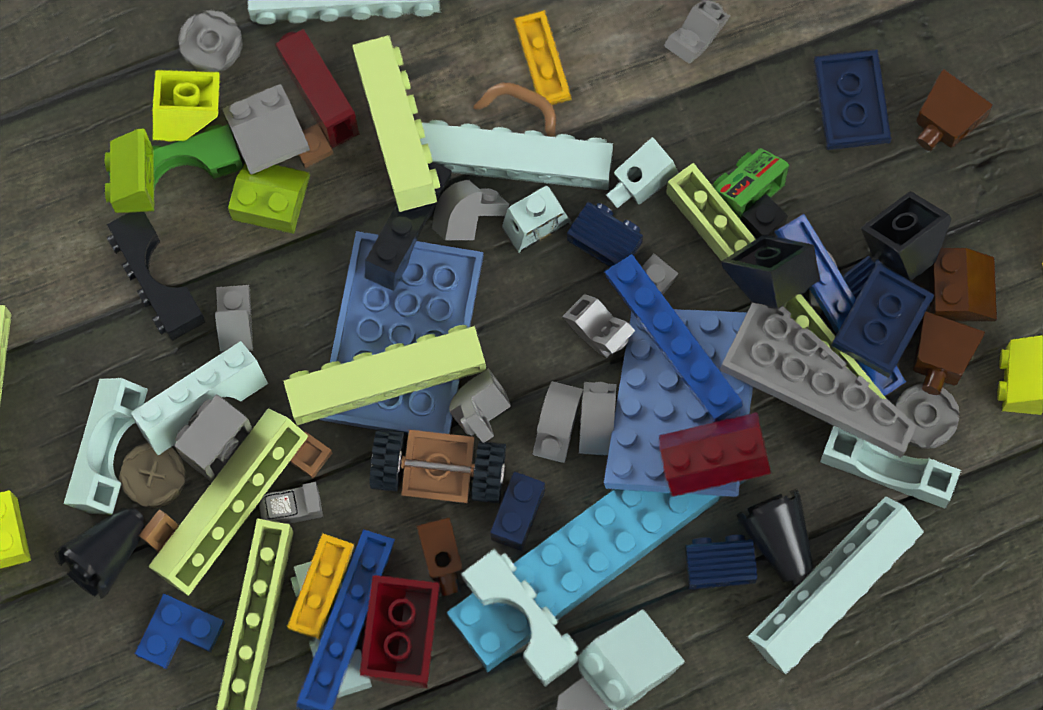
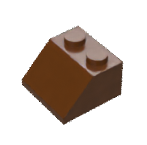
[929,248,997,321]

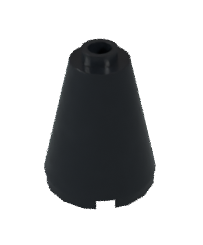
[736,489,814,586]
[55,507,146,599]

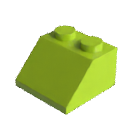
[105,129,154,213]
[228,163,310,234]

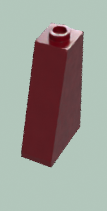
[275,29,360,149]

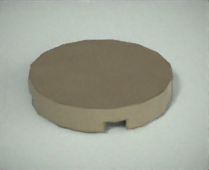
[119,442,186,508]

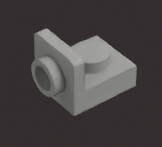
[642,253,679,295]

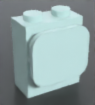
[577,609,685,710]

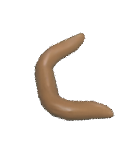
[473,83,556,137]

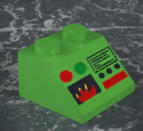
[712,148,789,220]

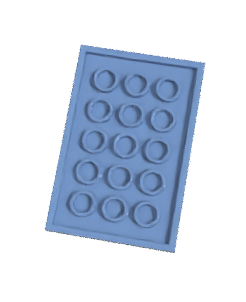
[320,231,484,435]
[604,309,753,497]

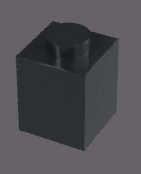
[741,193,788,239]

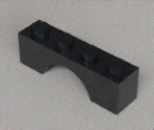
[364,162,452,291]
[106,212,206,341]

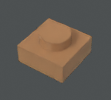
[298,123,333,168]
[290,431,332,479]
[139,510,179,553]

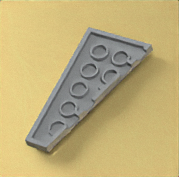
[719,303,917,458]

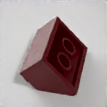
[659,412,771,497]
[360,575,440,688]

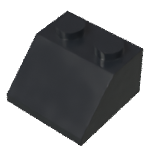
[861,191,951,281]
[721,234,820,309]

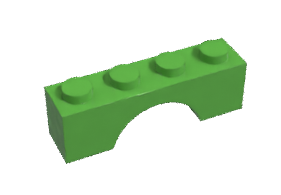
[108,125,243,189]

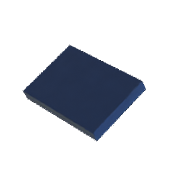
[814,50,891,150]
[831,263,934,378]

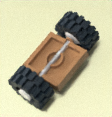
[370,429,506,503]

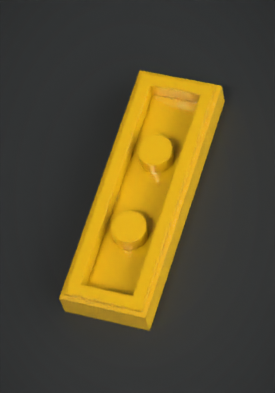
[514,10,571,105]
[287,533,354,640]

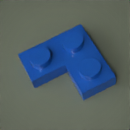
[135,594,225,669]

